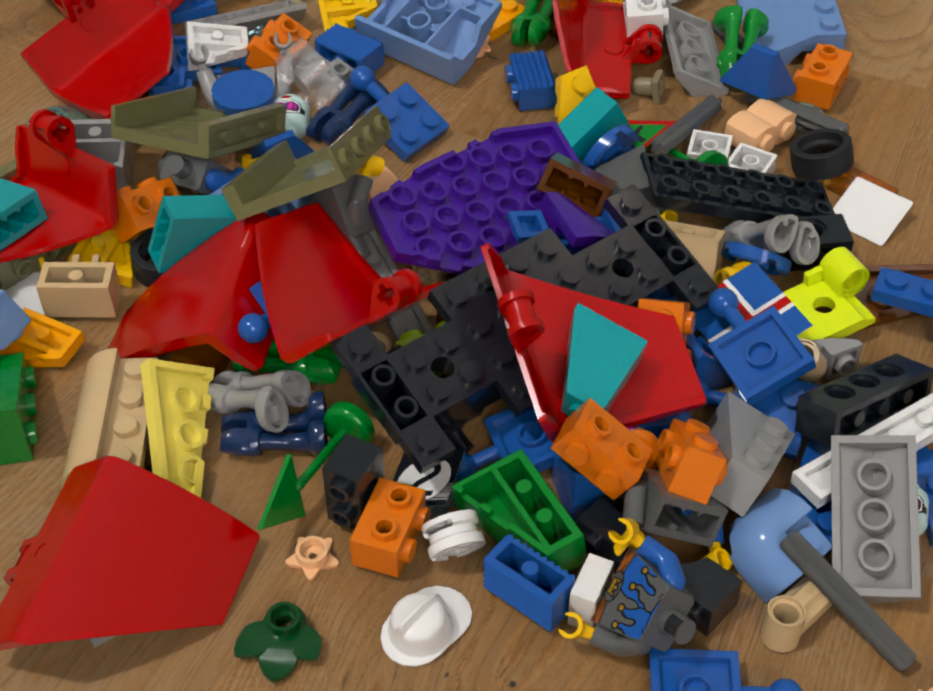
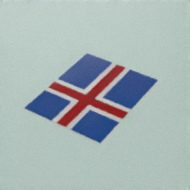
[695,261,813,343]

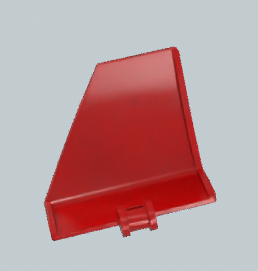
[20,0,173,119]
[552,0,663,99]
[0,109,119,263]
[255,202,442,363]
[108,212,274,372]
[480,243,707,442]
[0,456,260,651]

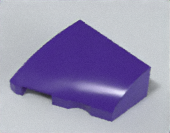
[540,192,615,248]

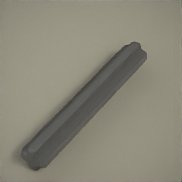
[743,91,849,134]
[651,95,723,154]
[779,531,917,671]

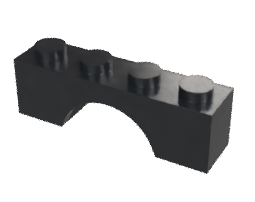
[576,493,742,636]

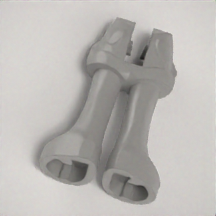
[723,214,820,265]
[208,370,311,433]

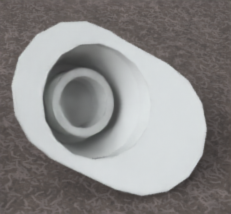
[380,586,472,667]

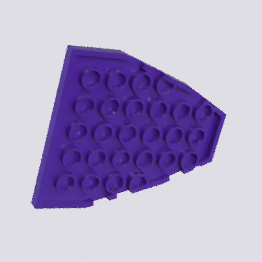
[368,121,602,275]

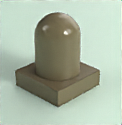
[631,70,666,104]

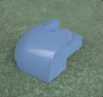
[729,488,832,604]

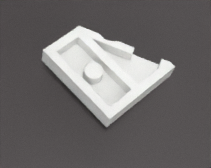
[186,21,248,71]

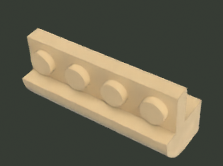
[61,348,158,490]

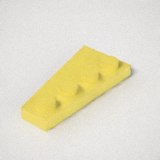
[140,358,215,498]

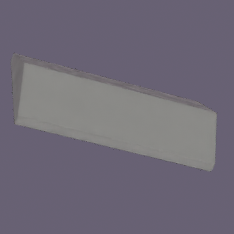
[183,0,307,33]
[663,4,729,97]
[831,435,921,604]

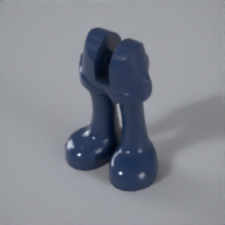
[306,74,390,146]
[220,391,328,457]

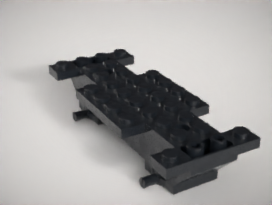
[331,184,719,474]

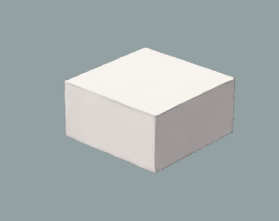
[687,129,733,160]
[728,142,778,174]
[567,553,614,628]

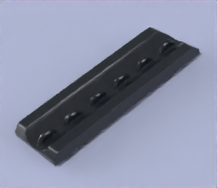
[640,152,835,223]

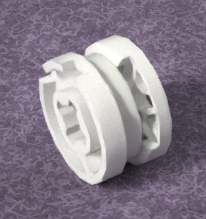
[421,509,486,561]

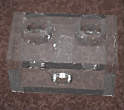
[273,36,347,109]

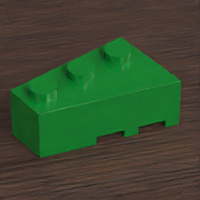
[0,352,39,466]
[451,449,587,573]

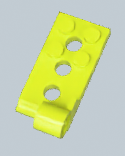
[783,247,876,340]

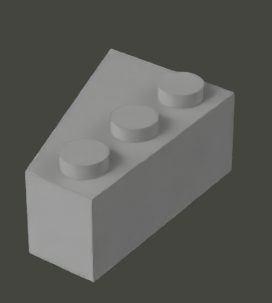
[38,119,136,190]
[706,391,795,517]

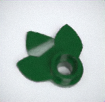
[234,601,322,683]

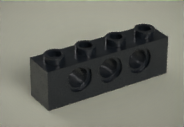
[795,353,933,448]

